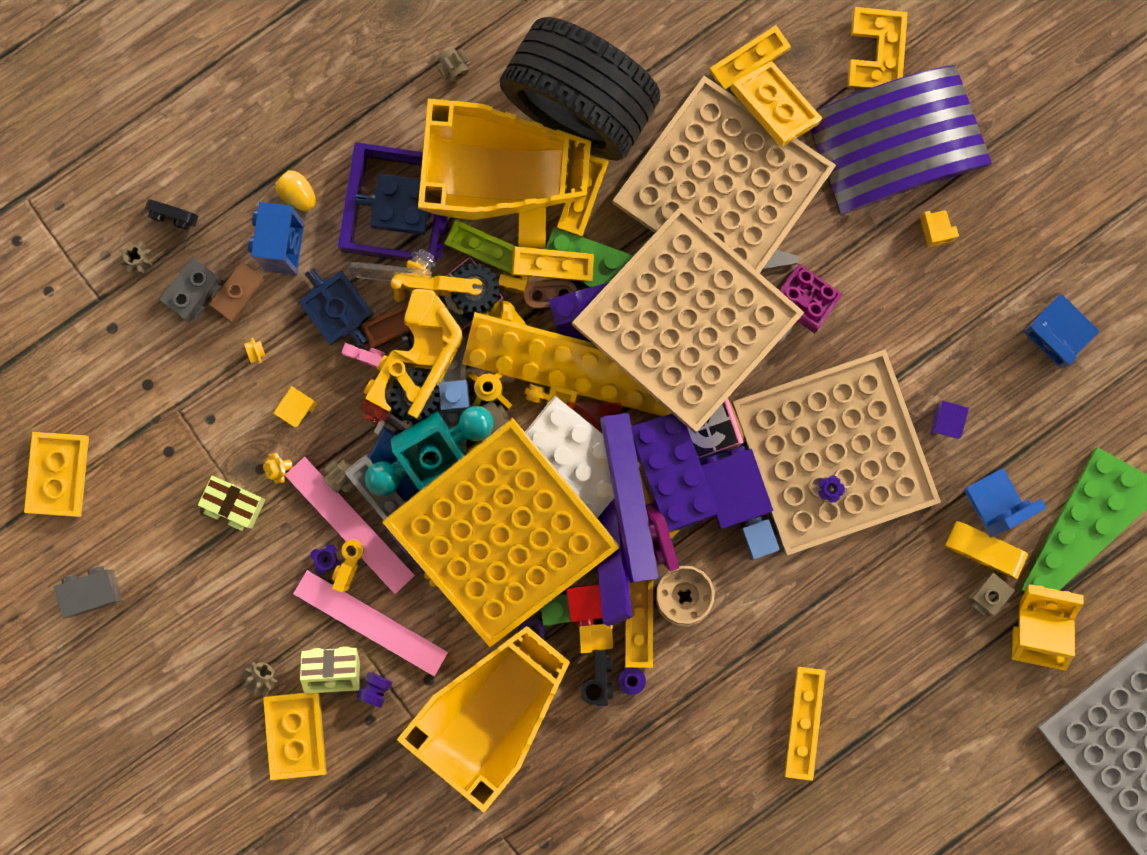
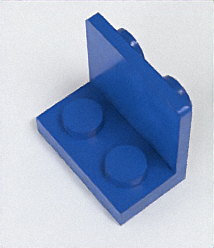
[1023,294,1099,369]
[964,468,1046,538]

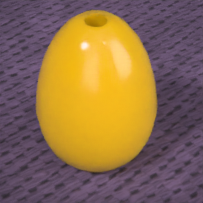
[275,170,316,211]

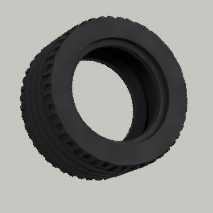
[500,17,661,161]

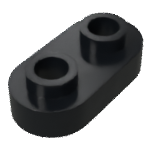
[144,199,199,230]

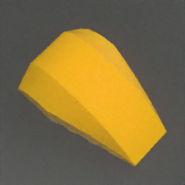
[418,98,591,220]
[397,626,570,813]

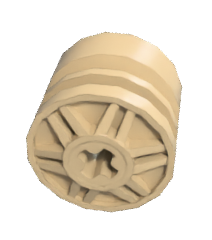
[656,566,715,627]

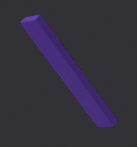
[600,413,659,583]
[597,498,632,626]

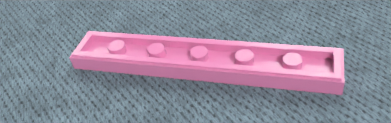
[285,457,416,594]
[293,570,449,676]

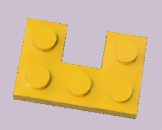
[847,7,908,90]

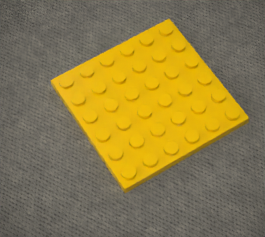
[383,417,619,647]

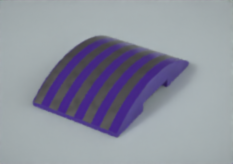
[810,65,992,215]

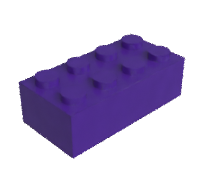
[631,413,719,533]

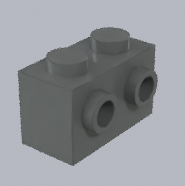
[159,257,223,323]
[54,566,123,618]

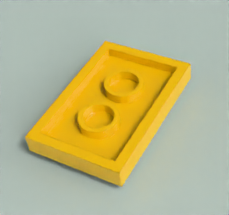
[730,61,822,147]
[24,432,89,517]
[263,693,327,780]

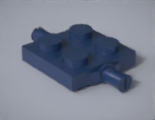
[355,174,437,235]
[298,268,374,348]

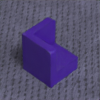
[930,401,969,439]

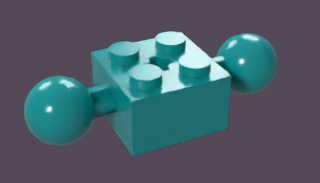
[365,406,494,496]

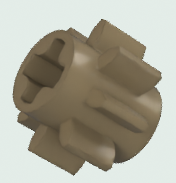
[437,48,470,82]
[119,241,153,274]
[323,459,355,493]
[241,662,277,696]

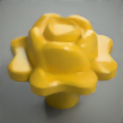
[263,453,293,484]

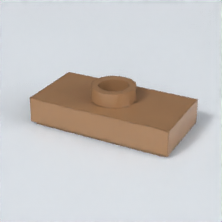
[209,262,265,322]

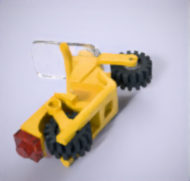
[349,249,499,425]

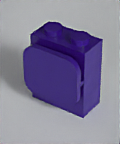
[702,446,774,530]

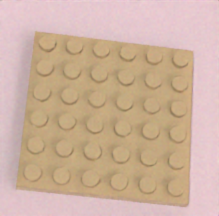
[612,76,836,273]
[572,206,804,434]
[732,349,941,556]

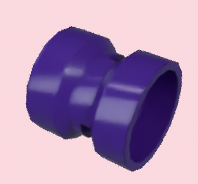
[357,671,393,708]

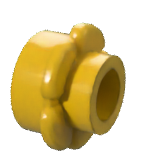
[244,338,265,364]

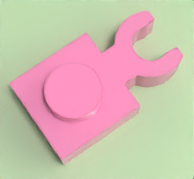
[341,343,386,368]

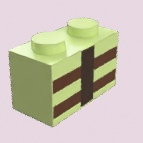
[198,476,266,531]
[300,647,360,694]

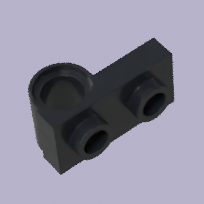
[581,650,613,706]

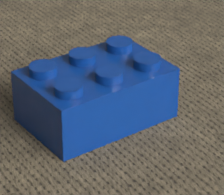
[248,202,305,275]

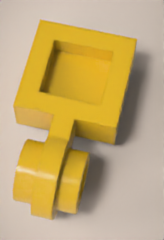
[525,382,578,410]
[332,539,364,592]

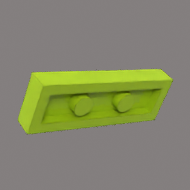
[444,220,519,278]

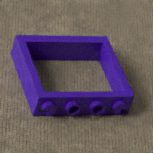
[338,142,448,266]

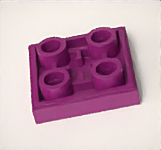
[779,264,843,334]
[646,503,679,572]

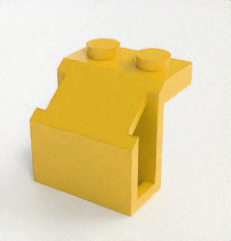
[1012,584,1083,671]

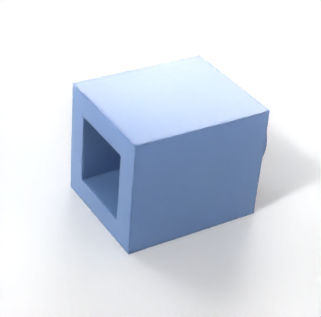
[439,380,470,413]
[740,517,780,560]

